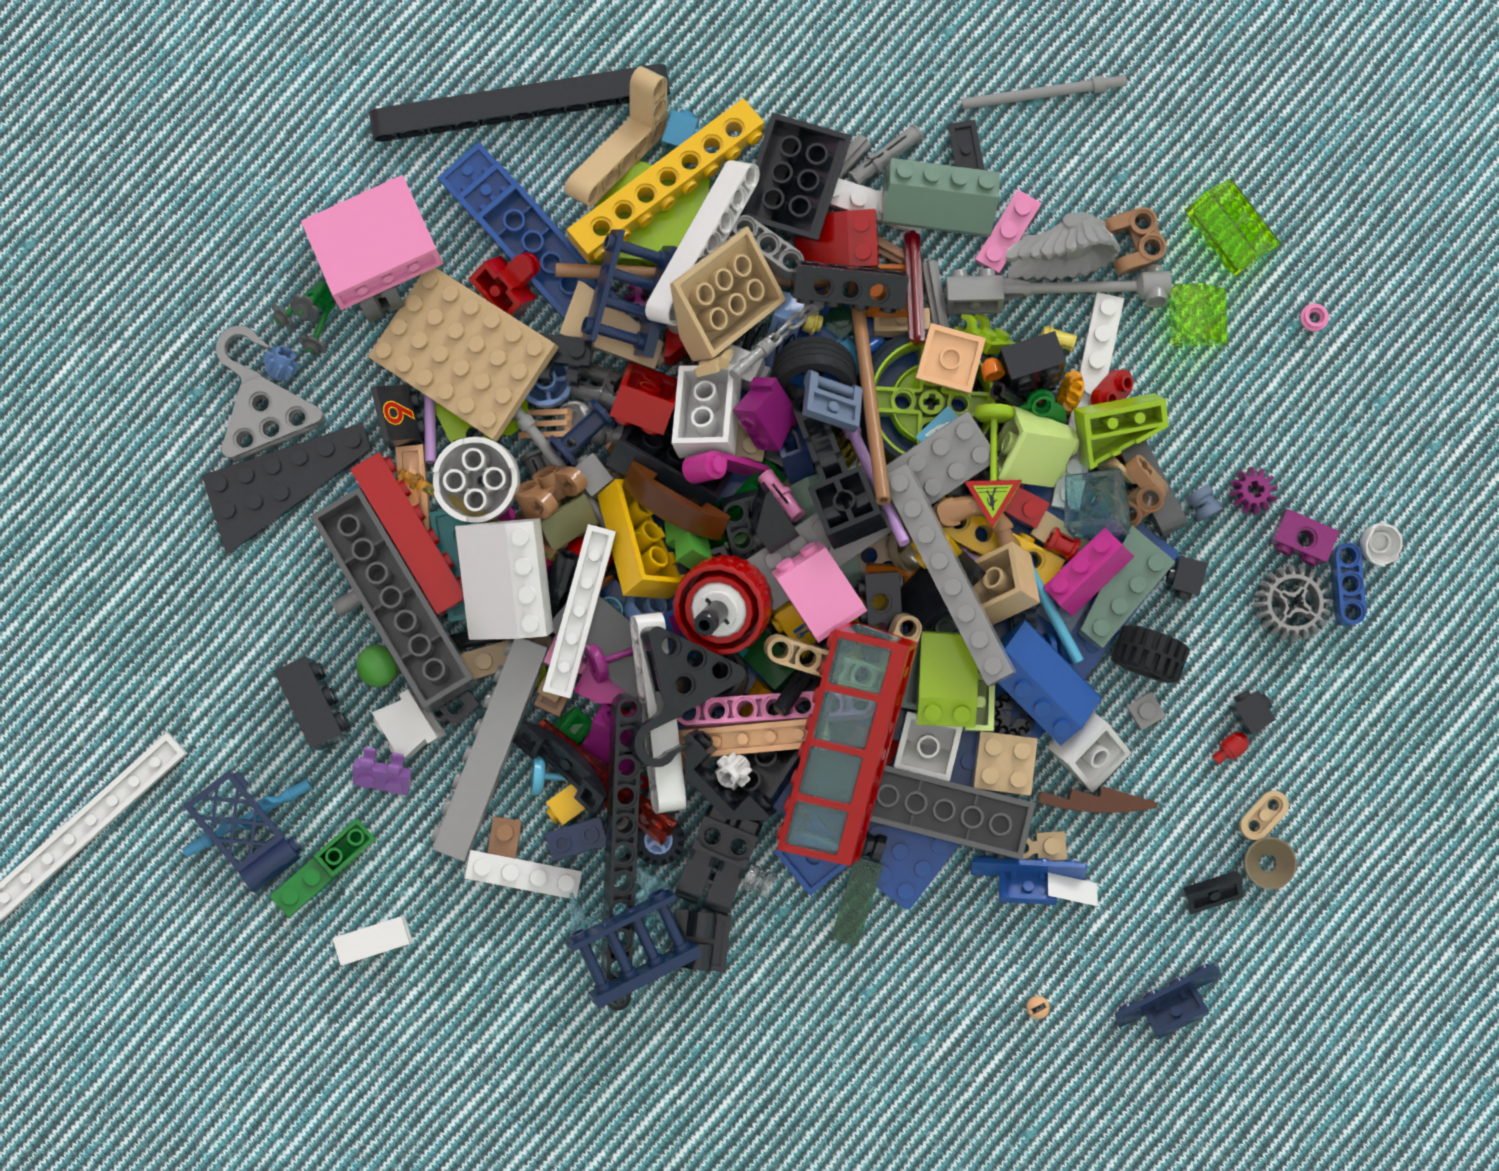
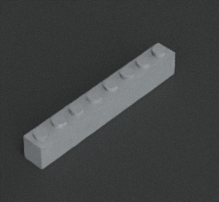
[887,464,1017,686]
[431,638,550,861]

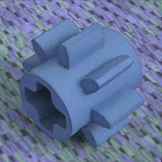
[262,346,300,381]

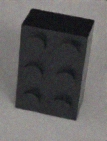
[998,331,1066,399]
[274,656,352,751]

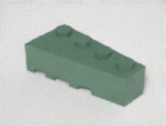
[1077,525,1175,651]

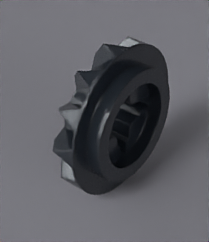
[994,693,1036,736]

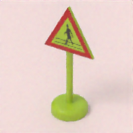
[965,404,1022,528]

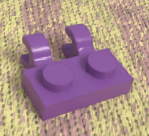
[353,747,412,796]

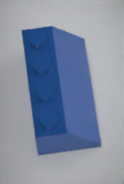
[998,619,1102,746]

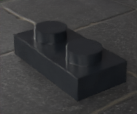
[947,120,985,170]
[1183,870,1244,915]

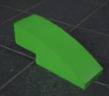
[664,520,712,569]

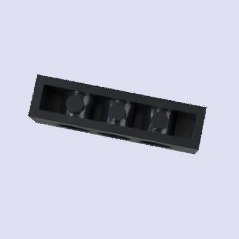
[790,259,909,313]
[857,570,903,685]

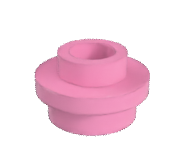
[1300,303,1329,332]

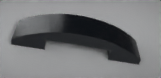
[512,721,608,816]

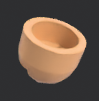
[1026,996,1050,1019]

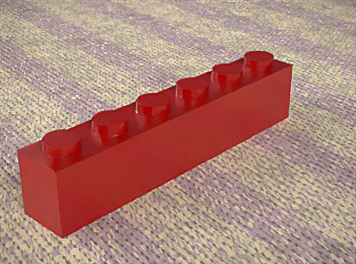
[350,452,464,617]

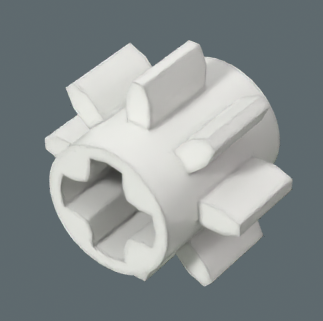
[715,752,752,790]

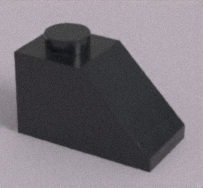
[750,482,800,555]

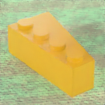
[597,479,684,599]

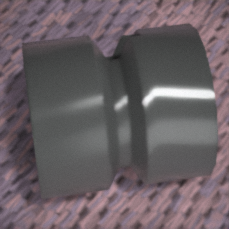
[359,286,404,323]

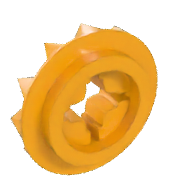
[1055,370,1084,415]

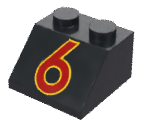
[371,385,425,451]

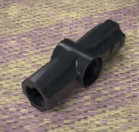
[547,549,579,636]

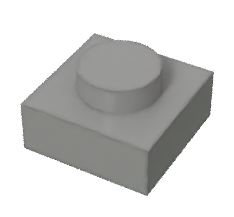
[1126,692,1166,731]

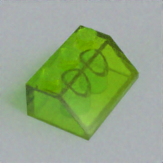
[1185,178,1282,276]

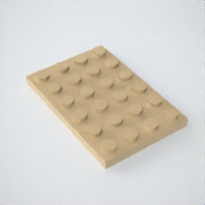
[368,268,559,442]

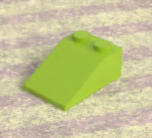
[916,631,978,728]

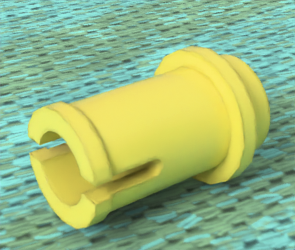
[1041,325,1077,352]

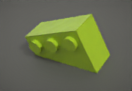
[1074,393,1169,470]

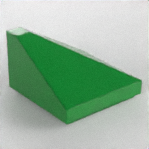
[553,706,592,745]

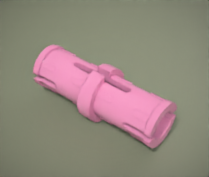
[758,469,806,524]

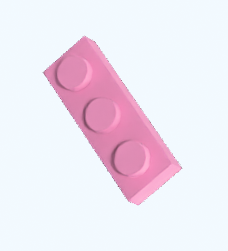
[975,189,1042,275]

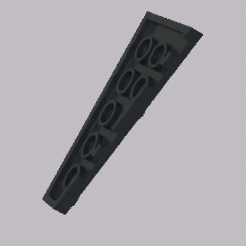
[202,423,372,555]

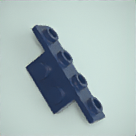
[1114,963,1221,1040]

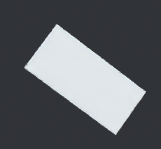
[1048,872,1098,906]

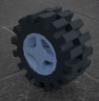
[637,814,685,866]

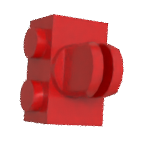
[468,252,540,317]

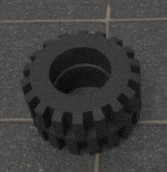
[1111,625,1190,683]

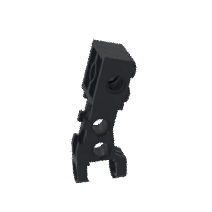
[793,394,887,550]

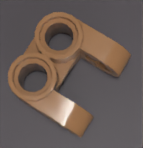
[1104,207,1167,276]
[1093,455,1168,528]
[515,465,587,519]

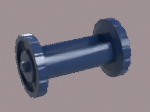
[548,398,617,467]

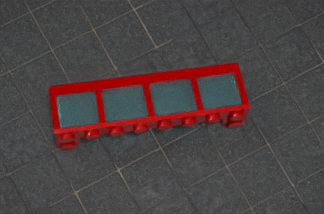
[776,621,918,866]

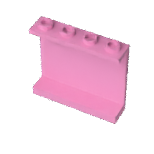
[301,175,443,310]

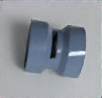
[1185,484,1223,522]

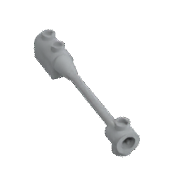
[945,264,1172,315]

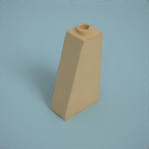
[559,281,664,370]

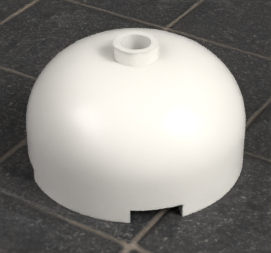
[433,437,520,523]

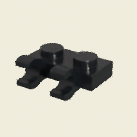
[538,333,594,387]

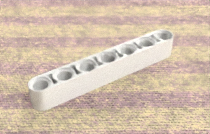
[645,160,760,326]
[630,612,686,814]

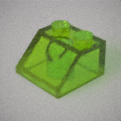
[1170,283,1228,346]

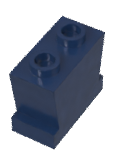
[545,817,606,861]

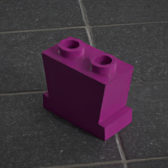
[733,377,798,451]
[580,703,644,772]

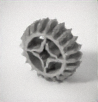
[1254,565,1332,642]

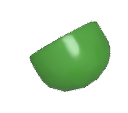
[357,644,400,688]

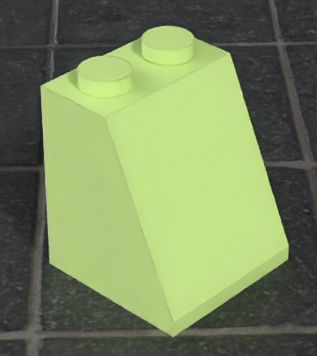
[997,406,1079,488]

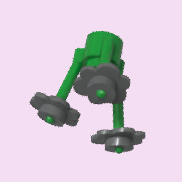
[272,281,335,354]

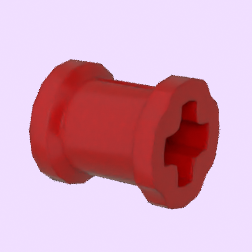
[1044,527,1081,561]

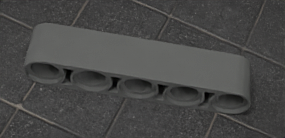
[1120,440,1188,538]

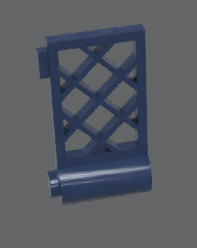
[184,769,303,893]

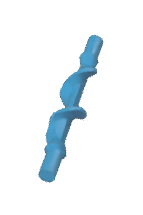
[182,779,313,858]

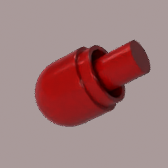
[1212,732,1249,765]

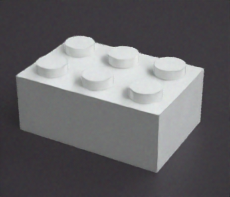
[672,364,742,458]

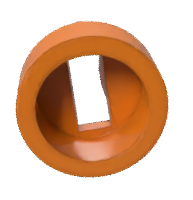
[981,358,1005,382]

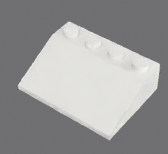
[455,518,554,640]

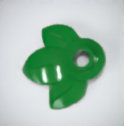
[1019,389,1067,424]

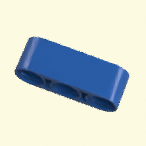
[1330,543,1366,627]

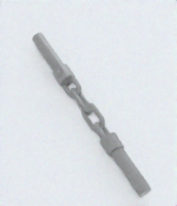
[729,282,848,380]

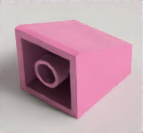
[771,541,867,643]

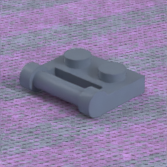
[802,369,863,432]

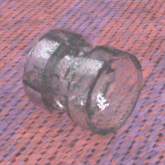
[741,863,778,900]

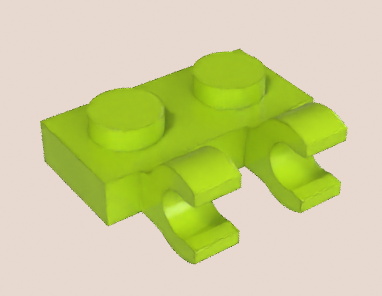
[954,314,1015,355]

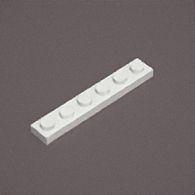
[543,524,616,698]

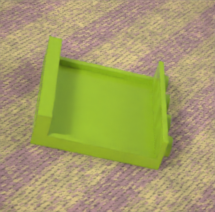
[591,162,711,267]

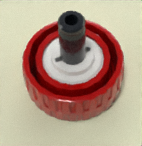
[673,555,773,655]

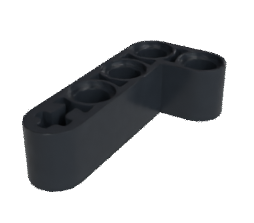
[719,489,758,560]

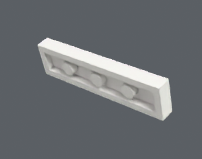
[830,178,922,234]
[463,850,582,900]

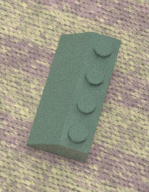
[881,158,1000,237]

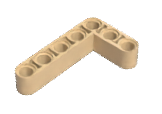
[564,66,667,207]
[764,613,922,694]

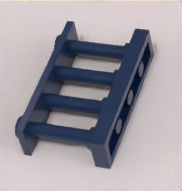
[581,229,678,359]
[564,889,702,1009]

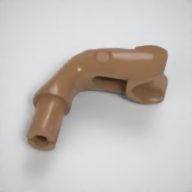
[932,495,1016,547]

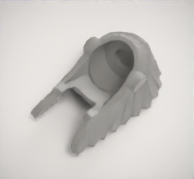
[1005,212,1121,281]

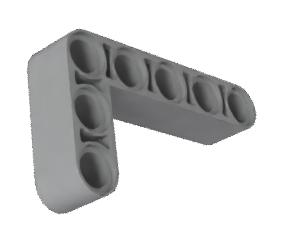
[666,215,804,334]

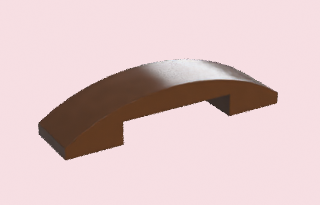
[623,460,731,540]

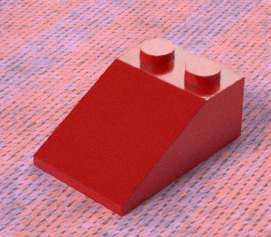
[795,209,880,268]
[609,361,678,435]

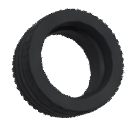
[772,336,857,411]

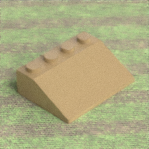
[670,226,786,361]

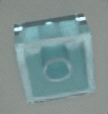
[1064,469,1130,539]

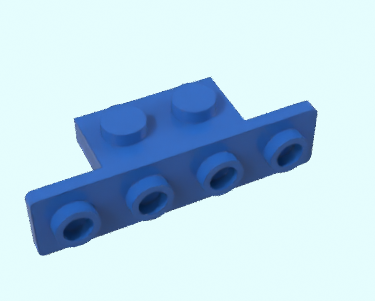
[970,855,1087,905]

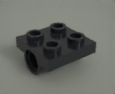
[670,908,731,972]

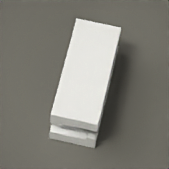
[333,916,413,966]

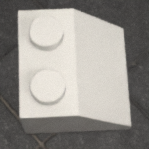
[894,711,963,781]
[1048,712,1131,793]

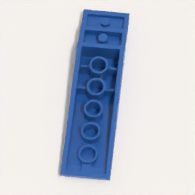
[437,142,621,320]

